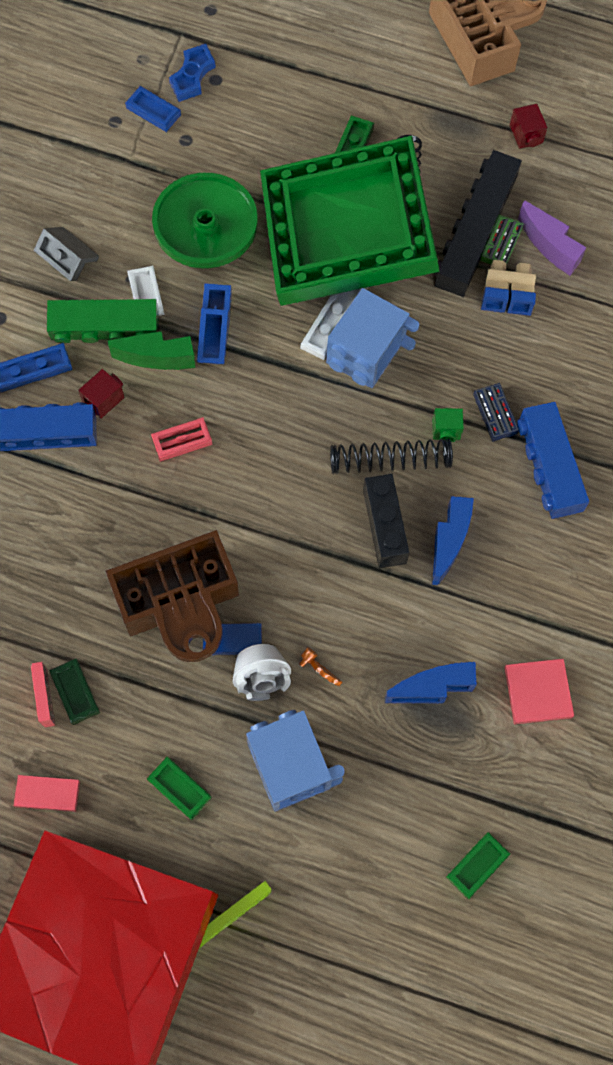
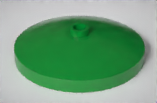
[152,172,258,268]

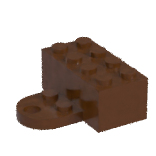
[105,530,239,662]

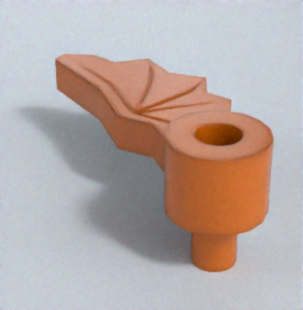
[299,647,342,686]

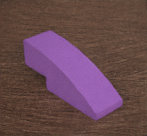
[518,201,587,276]

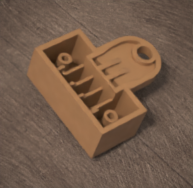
[429,0,547,87]

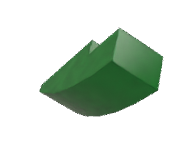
[108,331,196,370]

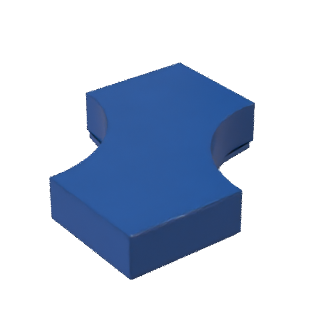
[169,44,216,102]

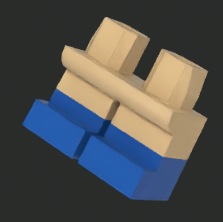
[481,260,536,316]

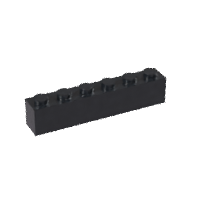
[433,150,522,297]

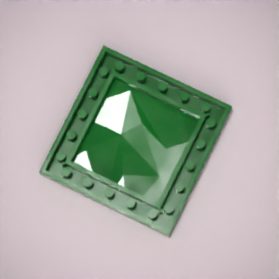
[260,136,440,306]

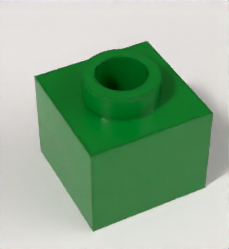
[432,408,464,442]

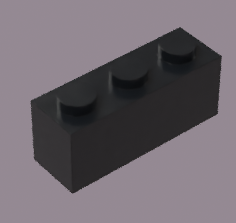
[363,473,410,568]

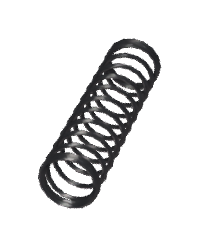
[330,438,453,475]

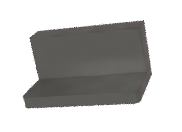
[34,227,99,281]

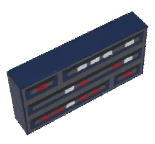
[473,383,519,442]

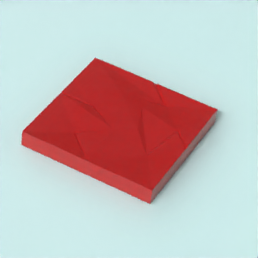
[0,830,219,1065]

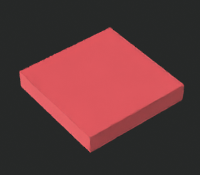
[504,659,574,725]

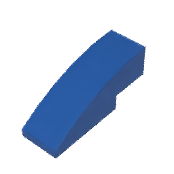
[197,283,233,365]
[432,496,474,585]
[385,662,477,703]

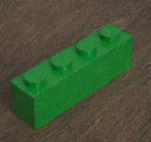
[47,299,159,343]

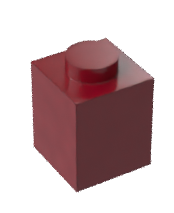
[510,103,548,149]
[78,369,125,419]

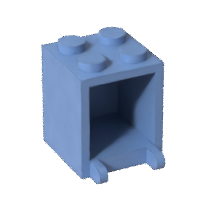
[326,288,419,388]
[246,710,345,812]

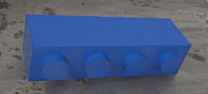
[0,402,97,451]
[517,402,589,519]

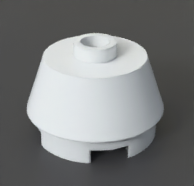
[233,644,291,701]

